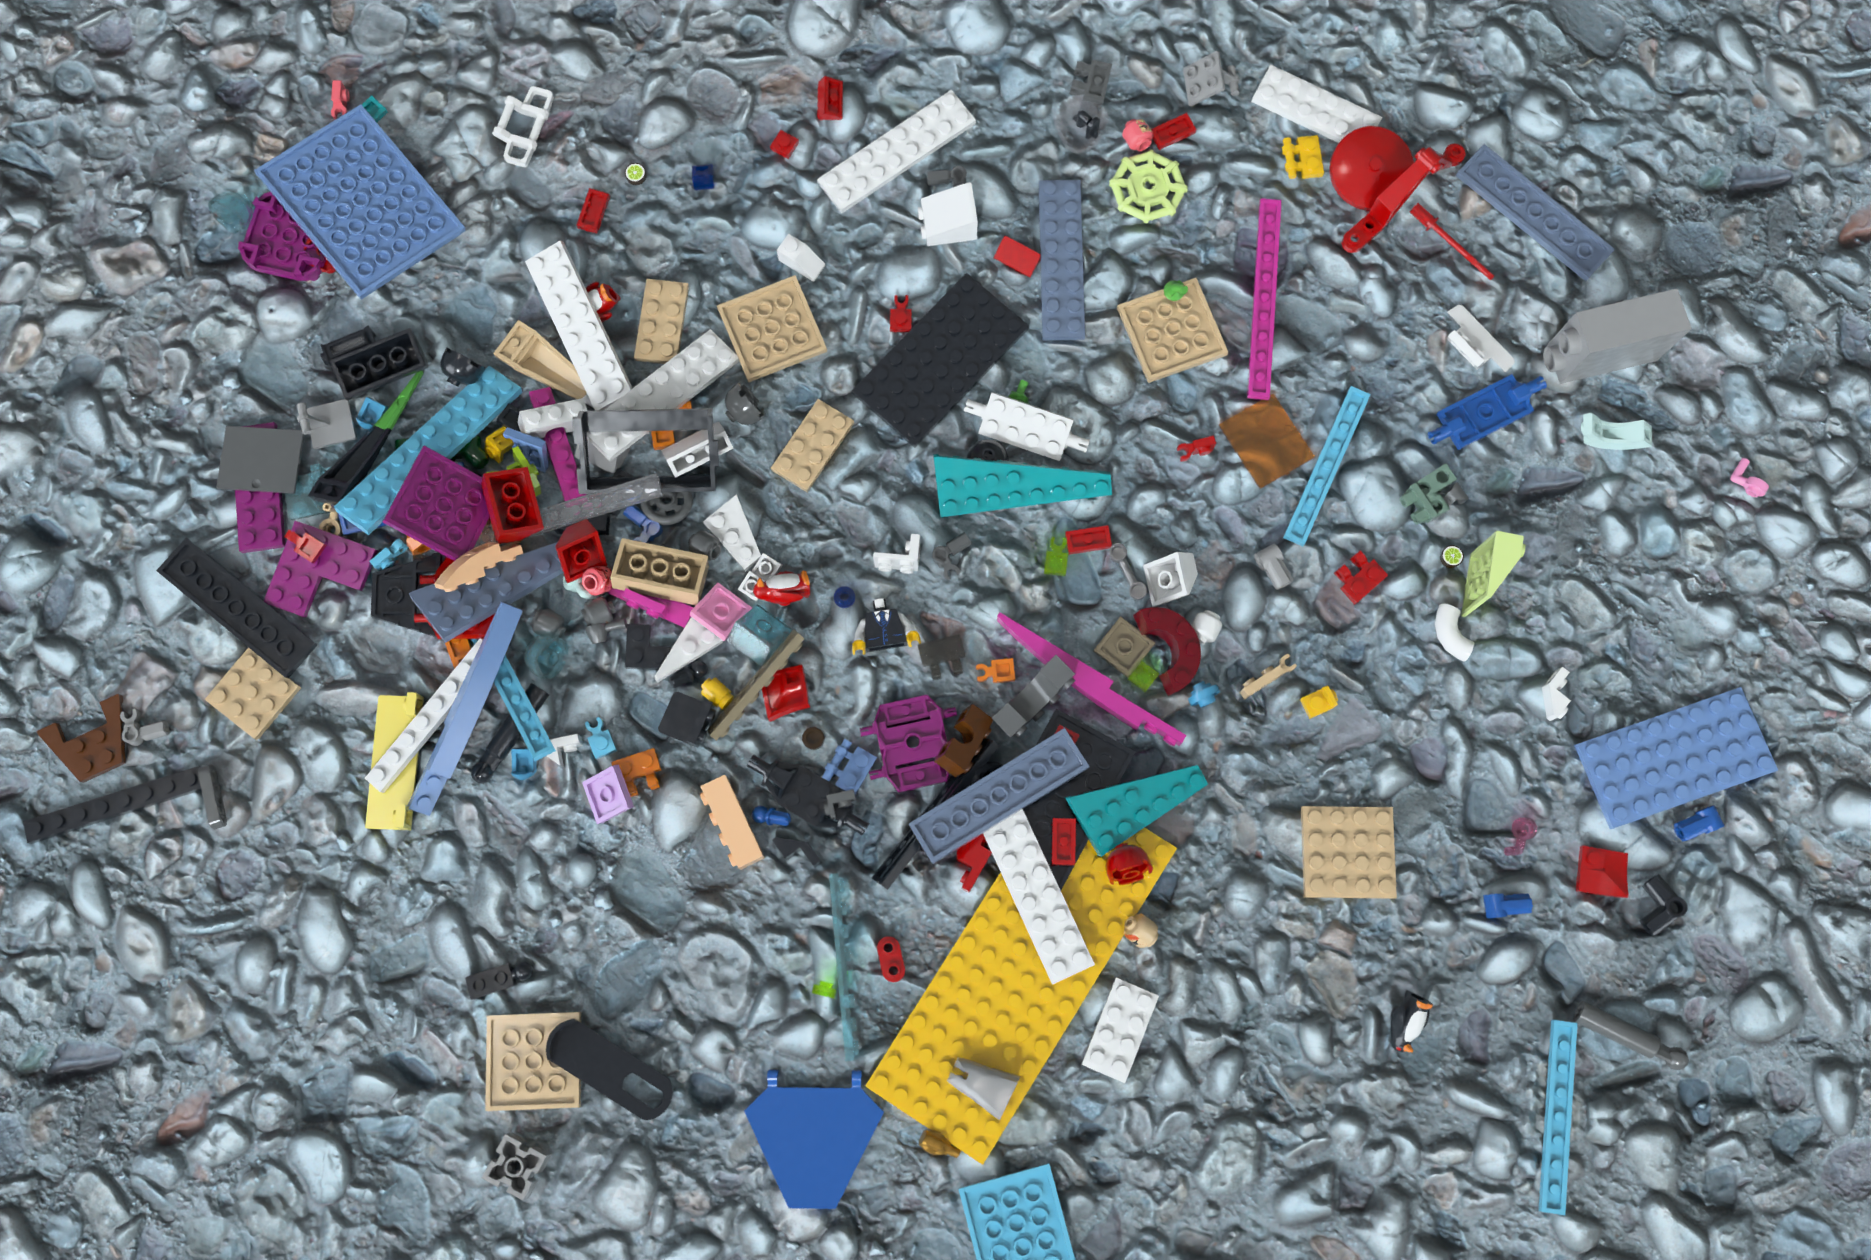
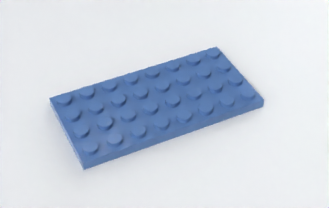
[1574,687,1778,829]

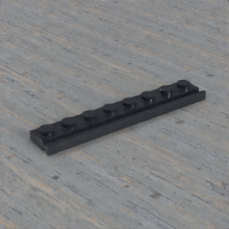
[872,738,1000,890]

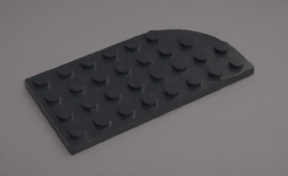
[1023,709,1135,891]

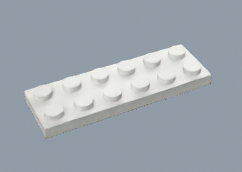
[1252,65,1382,143]

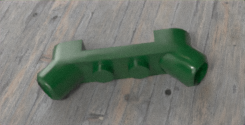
[395,436,489,470]

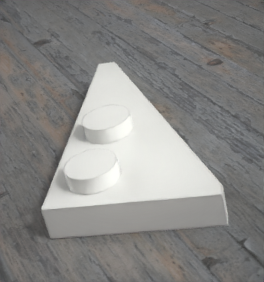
[655,617,723,683]

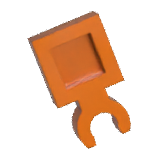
[976,658,1015,684]

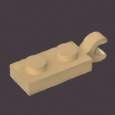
[1240,654,1297,700]

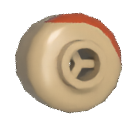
[1124,914,1158,948]

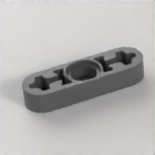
[198,764,227,830]

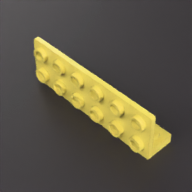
[365,692,424,830]

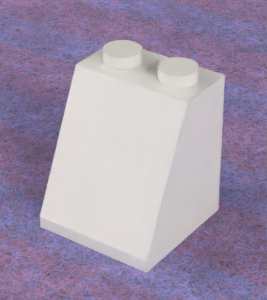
[918,182,978,246]

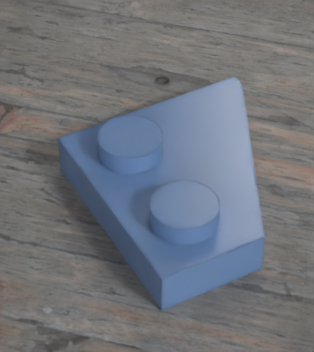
[503,427,549,473]

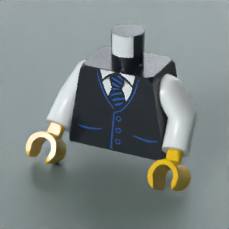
[852,599,921,655]

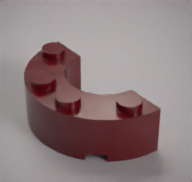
[1133,607,1201,696]

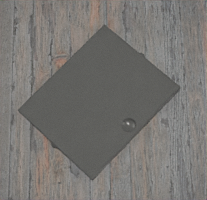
[216,426,304,494]

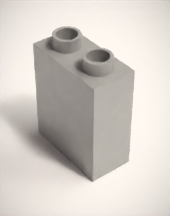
[1543,289,1692,384]

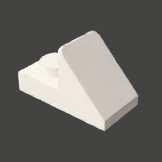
[547,734,583,767]

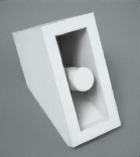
[777,234,825,282]

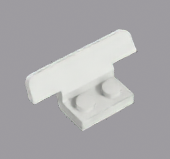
[1447,305,1515,373]

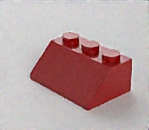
[481,467,544,544]

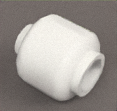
[1191,610,1222,644]

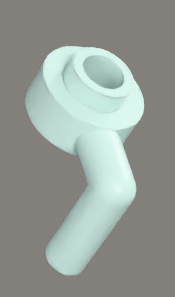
[563,577,603,600]

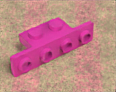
[607,588,693,628]

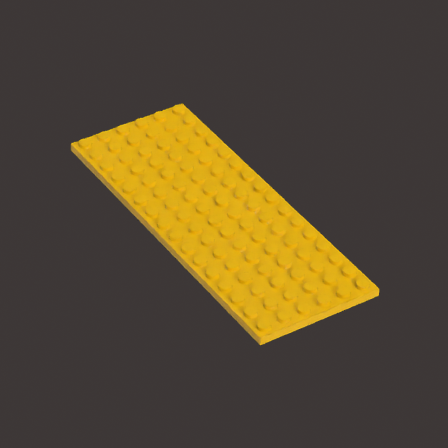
[865,827,1177,1165]

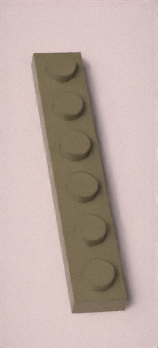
[707,629,805,741]

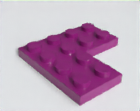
[264,520,378,618]

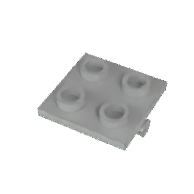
[1183,51,1240,106]
[297,399,357,450]

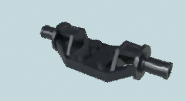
[747,754,870,836]

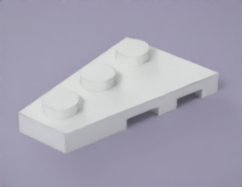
[703,495,761,572]

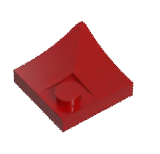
[762,664,810,722]
[1575,846,1629,898]

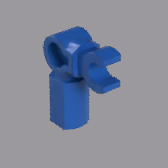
[623,503,663,544]

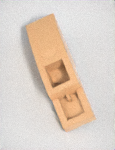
[434,542,523,592]

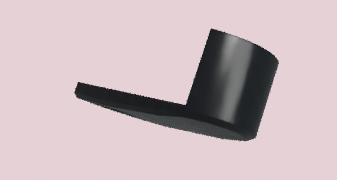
[546,1019,673,1120]

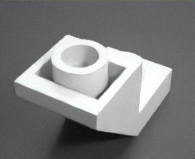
[1542,667,1571,721]

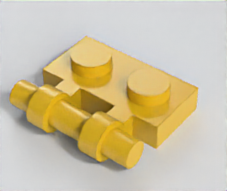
[1282,135,1324,179]

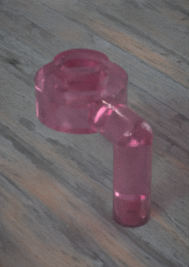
[1504,817,1537,856]

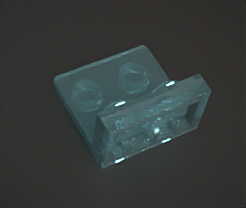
[285,464,330,520]

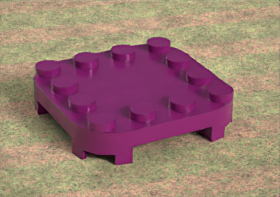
[238,192,326,281]

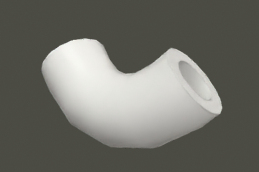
[1435,604,1474,662]

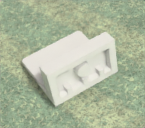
[873,534,921,574]

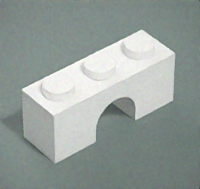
[517,398,587,438]

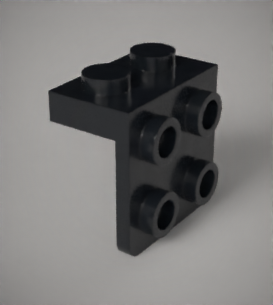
[658,692,716,748]

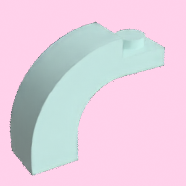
[1581,413,1652,450]

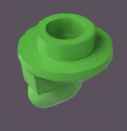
[1164,280,1188,301]
[1008,380,1028,404]

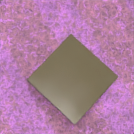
[1093,616,1155,678]

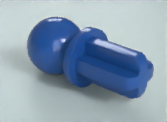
[752,805,791,826]

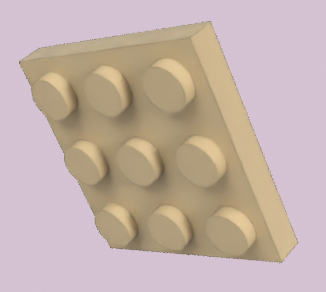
[204,647,301,740]

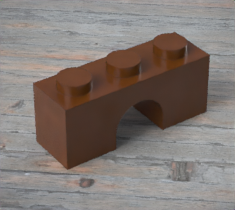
[934,704,993,777]

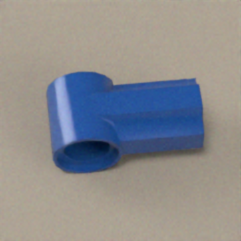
[1674,805,1725,842]
[1483,893,1533,918]

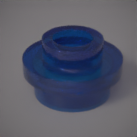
[834,586,856,608]

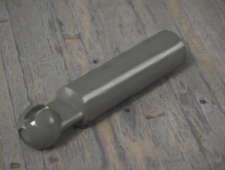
[1573,1001,1689,1070]

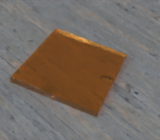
[1219,394,1315,489]

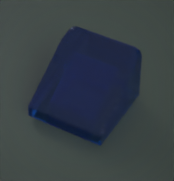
[692,164,714,190]

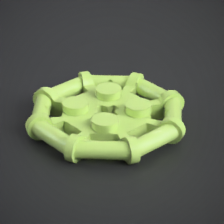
[1109,149,1188,223]

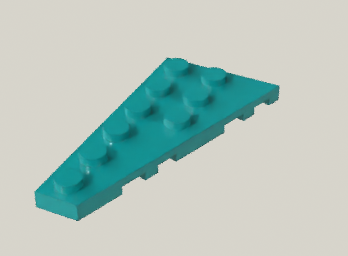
[1065,765,1208,857]

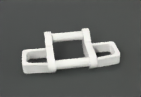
[492,86,554,167]

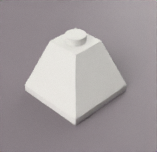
[1143,552,1198,607]

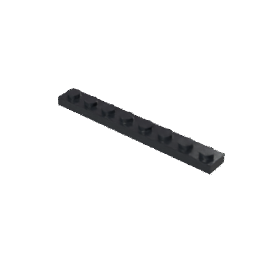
[23,766,201,844]

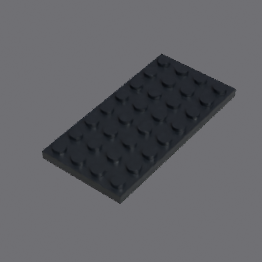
[852,273,1029,448]

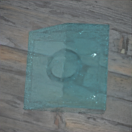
[726,604,793,666]

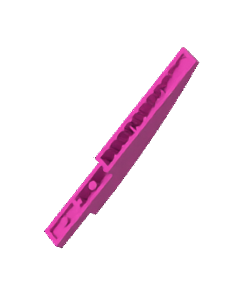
[997,612,1187,746]

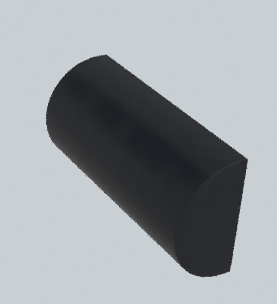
[329,328,428,401]

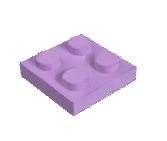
[582,765,634,824]

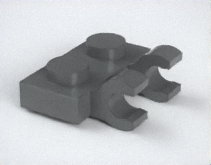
[1070,59,1112,105]

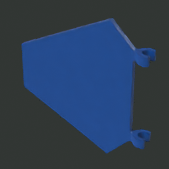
[744,1070,884,1209]

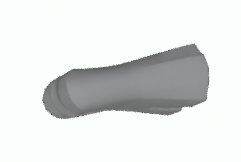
[947,1057,1020,1120]

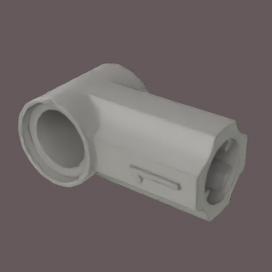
[1254,544,1294,590]

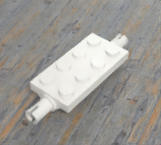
[964,392,1090,461]

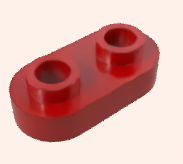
[877,936,905,983]

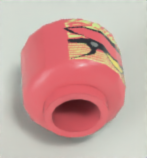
[1122,119,1153,151]

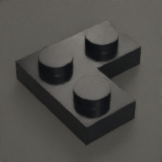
[625,624,671,670]

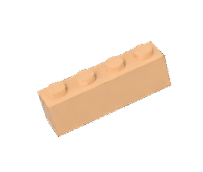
[700,775,765,870]

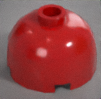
[1105,843,1153,885]

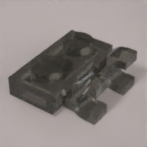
[917,634,965,681]

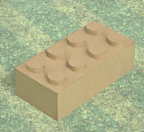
[610,538,709,605]

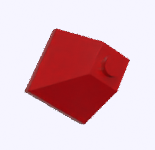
[555,519,607,583]

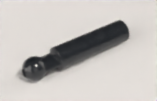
[471,683,549,783]

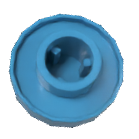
[1188,681,1221,708]

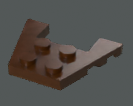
[37,694,126,783]

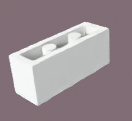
[661,421,733,478]

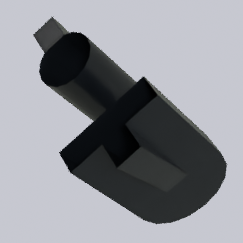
[1073,110,1100,140]

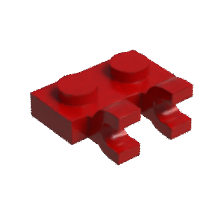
[1334,550,1388,605]

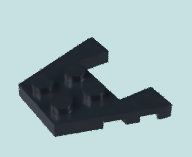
[371,552,442,637]

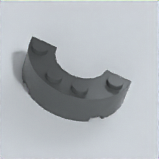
[992,655,1076,737]

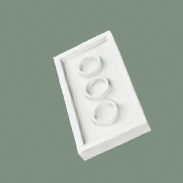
[1081,978,1159,1083]

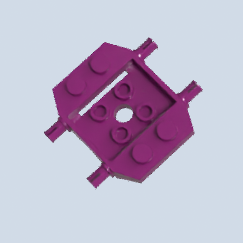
[859,695,957,793]

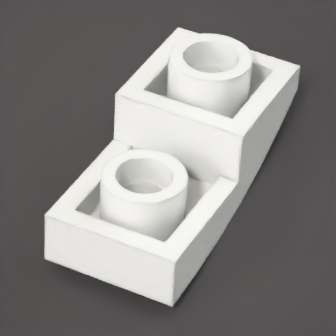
[738,553,783,601]

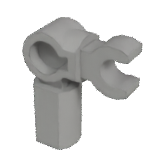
[120,709,170,746]

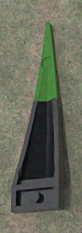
[308,370,424,505]

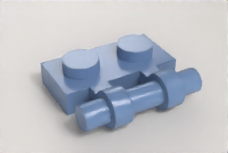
[822,739,877,796]

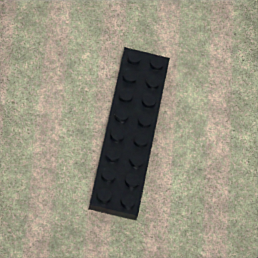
[156,538,318,678]

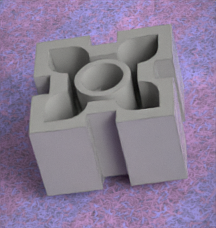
[482,1132,552,1200]

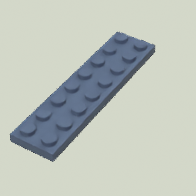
[1456,144,1615,281]
[1038,180,1085,340]
[909,728,1089,864]

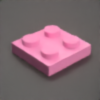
[690,583,752,641]

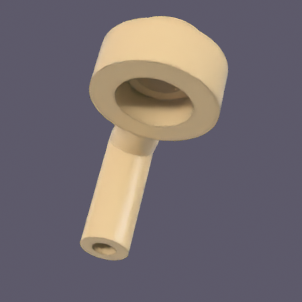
[319,503,343,537]

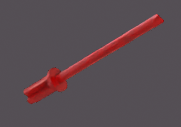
[1409,203,1495,280]

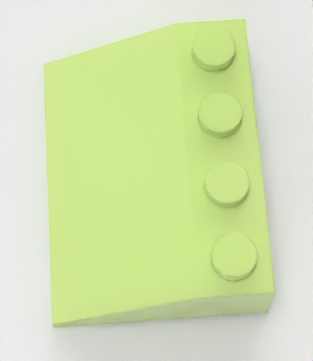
[1461,531,1526,617]

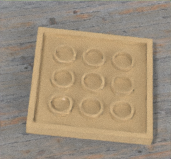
[717,275,827,383]
[1117,278,1228,383]
[1301,806,1397,899]
[485,1012,581,1111]

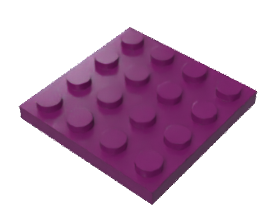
[382,445,490,561]

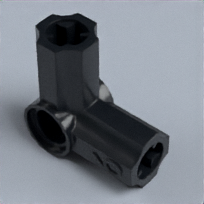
[1639,874,1688,937]

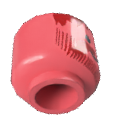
[582,565,612,596]

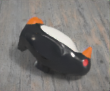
[1391,990,1433,1052]

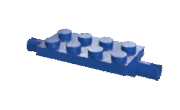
[1428,374,1547,450]

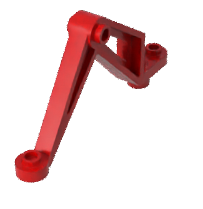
[1342,143,1466,253]

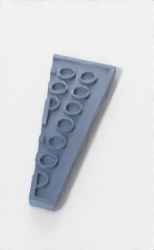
[409,542,563,643]

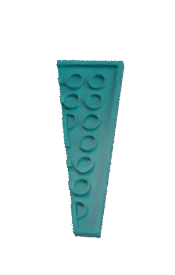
[933,454,1112,517]

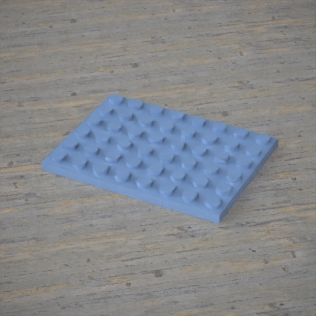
[255,104,466,300]

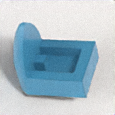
[356,397,388,429]
[511,748,537,780]

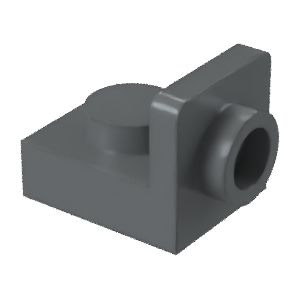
[823,790,856,820]

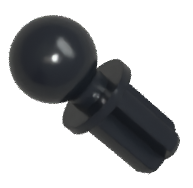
[669,660,708,688]

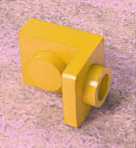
[484,426,514,463]
[1300,685,1338,719]

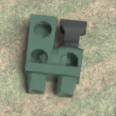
[1399,464,1469,525]

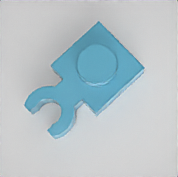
[369,538,409,571]
[585,717,617,759]

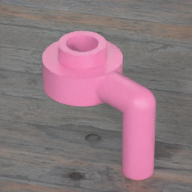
[1730,458,1769,497]

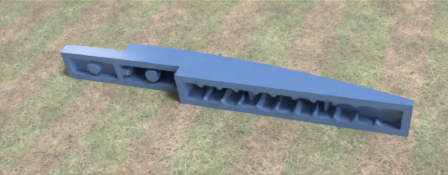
[408,601,523,816]

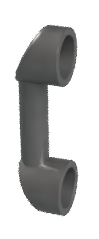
[1109,543,1147,600]

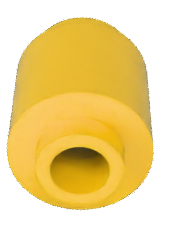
[701,677,734,710]

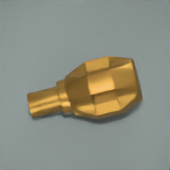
[919,1130,961,1158]

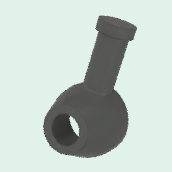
[585,618,628,644]

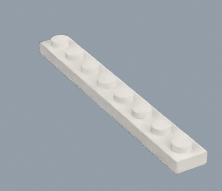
[365,638,483,793]

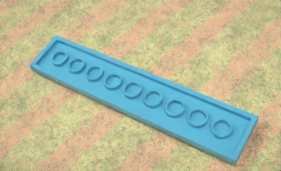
[334,366,522,535]

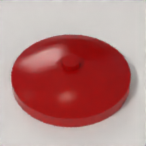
[1329,126,1414,211]

